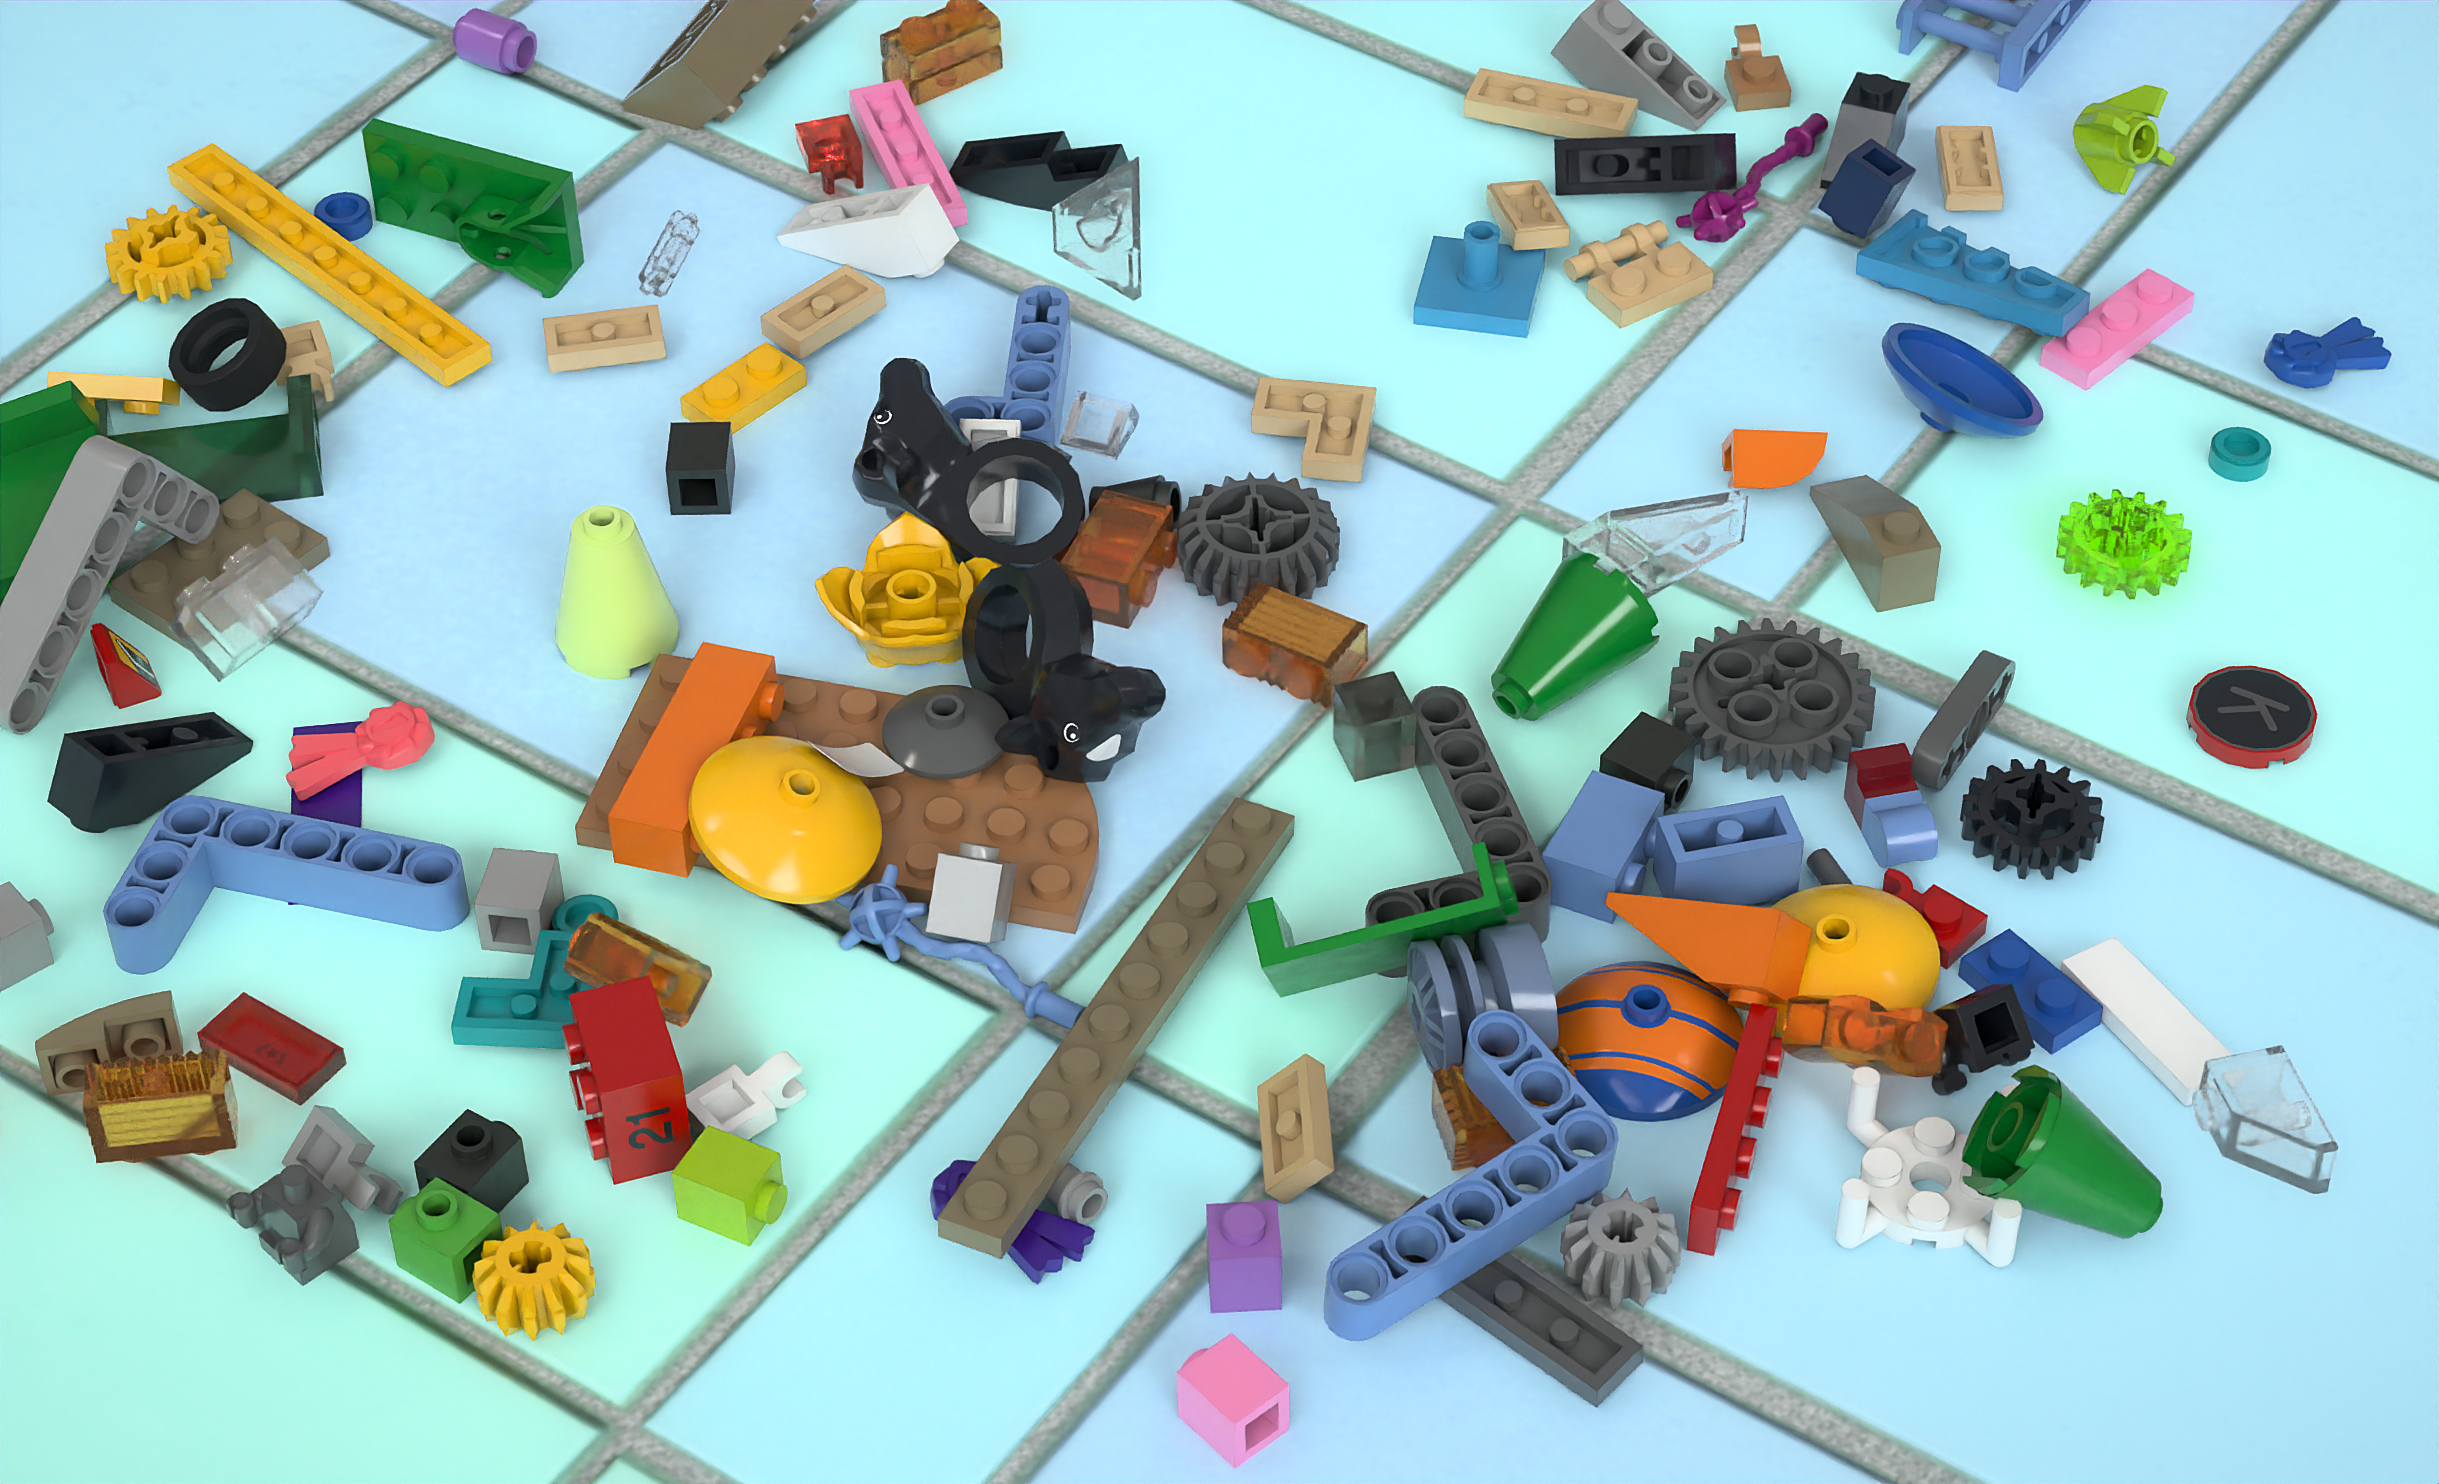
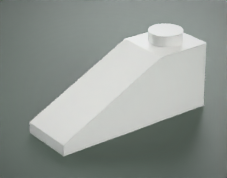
[776,183,960,279]

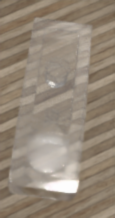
[1562,490,1748,599]

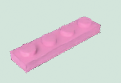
[848,79,968,228]

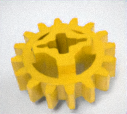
[104,205,233,303]

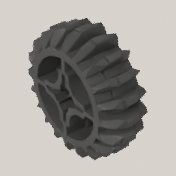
[1175,471,1340,613]

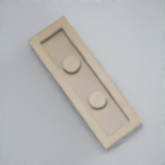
[1463,67,1638,139]

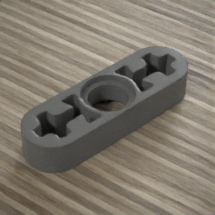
[1911,650,2016,790]

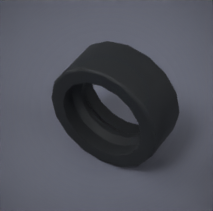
[168,298,287,412]

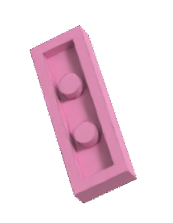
[2039,268,2195,391]

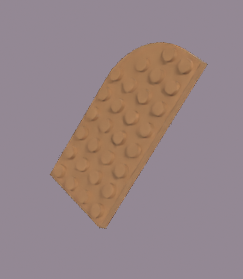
[575,653,1100,934]

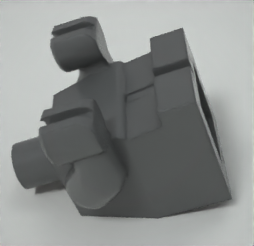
[226,1164,360,1286]

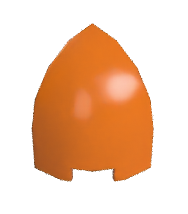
[1721,429,1828,490]

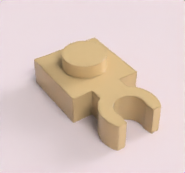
[275,320,335,409]

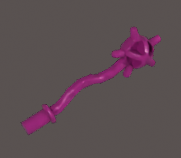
[1676,113,1828,243]

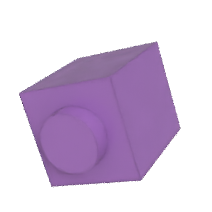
[1206,1200,1282,1313]

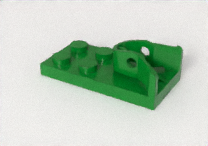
[362,118,584,298]

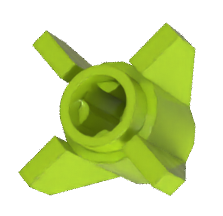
[2073,84,2176,195]

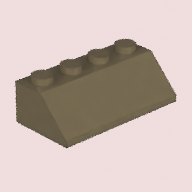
[620,0,817,130]

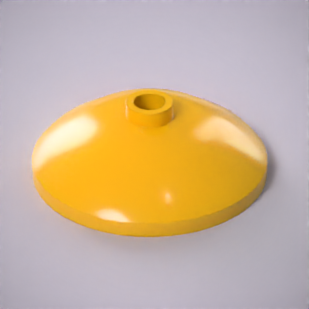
[688,735,882,904]
[1768,884,1941,1051]

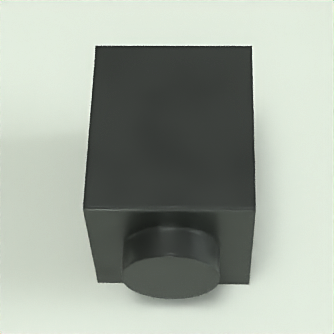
[665,422,735,515]

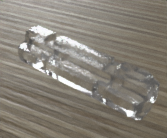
[638,210,700,298]

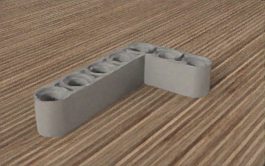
[0,435,220,735]

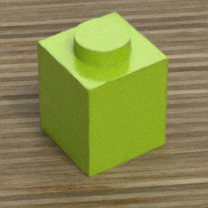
[672,1125,788,1247]

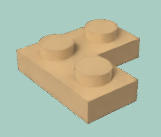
[1251,377,1377,483]

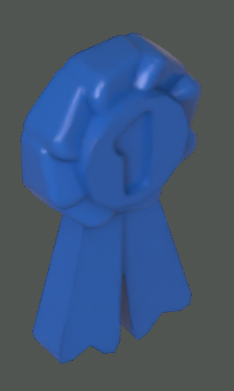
[2263,317,2392,389]

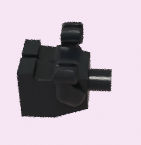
[1925,983,2035,1096]

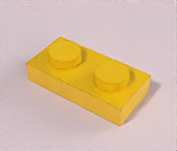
[680,342,807,435]
[47,371,181,415]

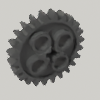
[1668,618,1876,782]

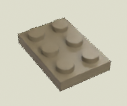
[108,488,331,654]

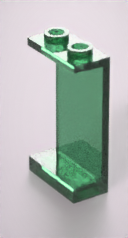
[95,374,324,505]

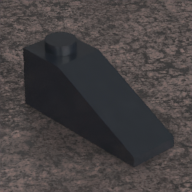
[1554,133,1737,196]
[47,712,254,833]

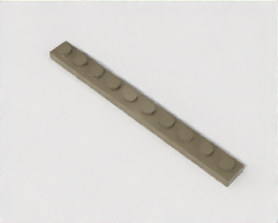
[938,797,1295,1259]

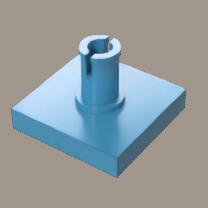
[1413,221,1546,338]

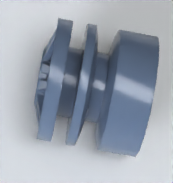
[1407,920,1559,1081]

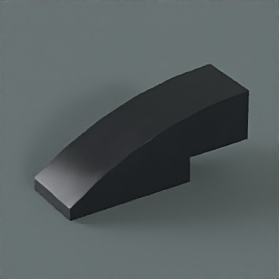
[949,131,1136,214]

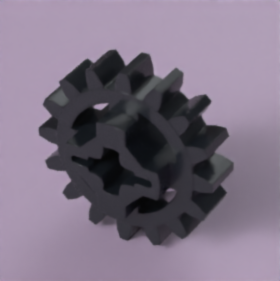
[1960,759,2105,880]

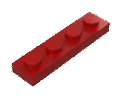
[1686,1003,1786,1256]

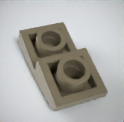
[35,990,184,1096]

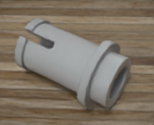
[1045,1162,1108,1224]

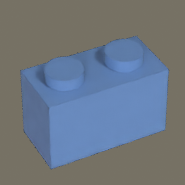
[1542,770,1665,924]
[1653,795,1804,906]

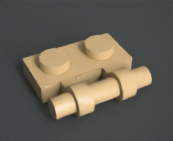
[1563,220,1714,329]

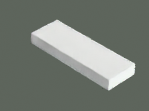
[2060,936,2243,1106]

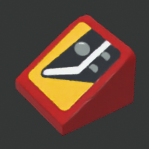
[90,623,162,709]

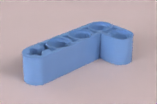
[944,285,1071,447]

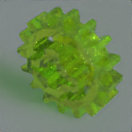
[2055,489,2192,600]

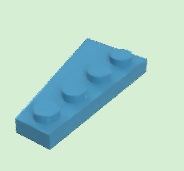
[1856,208,2090,338]

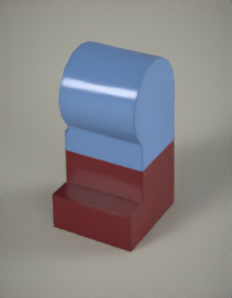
[1844,743,1938,868]

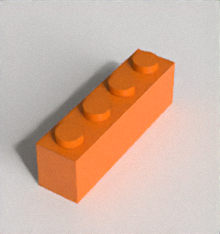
[608,642,785,878]

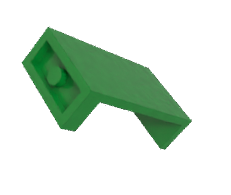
[0,380,111,607]
[1246,842,1520,998]

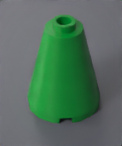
[1491,552,1660,721]
[1962,1065,2163,1239]

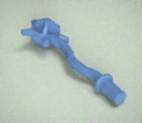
[835,864,1086,1030]

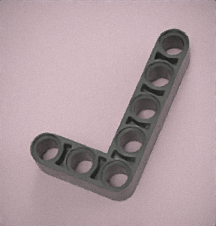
[1365,686,1552,978]

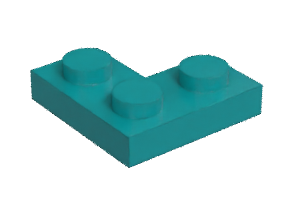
[451,930,608,1049]

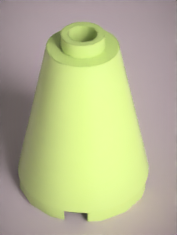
[555,505,680,680]

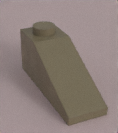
[1809,475,1941,613]

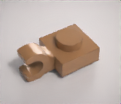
[1724,24,1791,112]

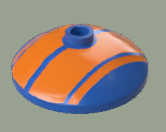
[1555,961,1744,1122]

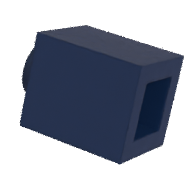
[1817,138,1916,239]

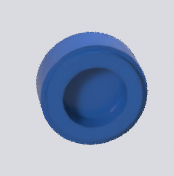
[314,192,373,242]

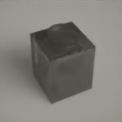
[1333,671,1416,782]

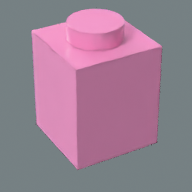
[1176,1333,1290,1469]

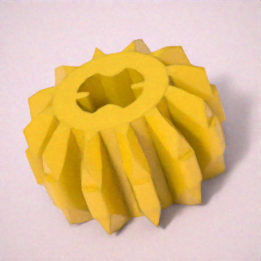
[472,1218,596,1342]

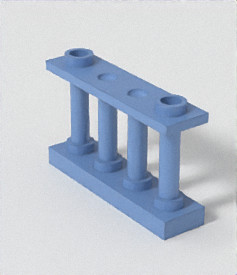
[1896,0,2092,93]

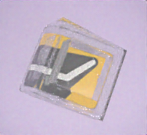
[1060,390,1140,460]

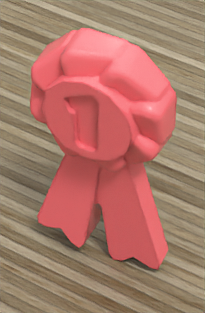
[285,701,435,801]

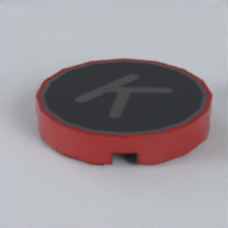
[2186,665,2318,769]

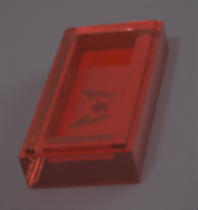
[197,992,347,1106]

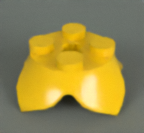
[814,511,1002,668]

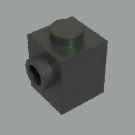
[1599,711,1696,814]
[414,1108,529,1214]

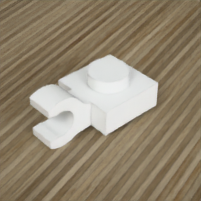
[685,1051,807,1140]

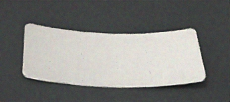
[807,740,904,777]

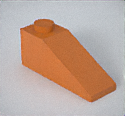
[1605,892,1812,1011]

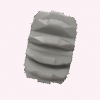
[1560,1188,1682,1311]

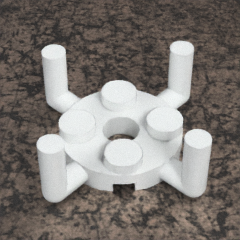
[1835,1066,2022,1267]

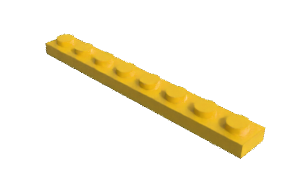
[167,143,492,388]

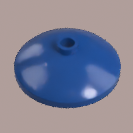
[1881,323,2044,439]

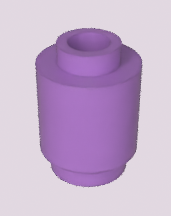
[452,8,537,75]

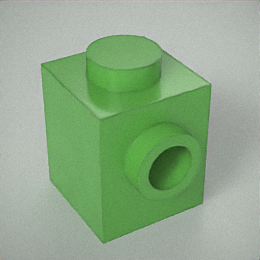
[388,1177,503,1304]

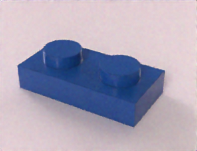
[1958,928,2103,1055]

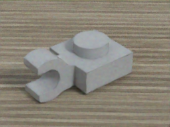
[281,1105,404,1215]

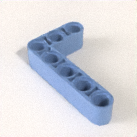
[103,795,470,975]
[1323,1010,1618,1341]

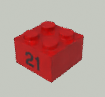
[561,975,692,1185]

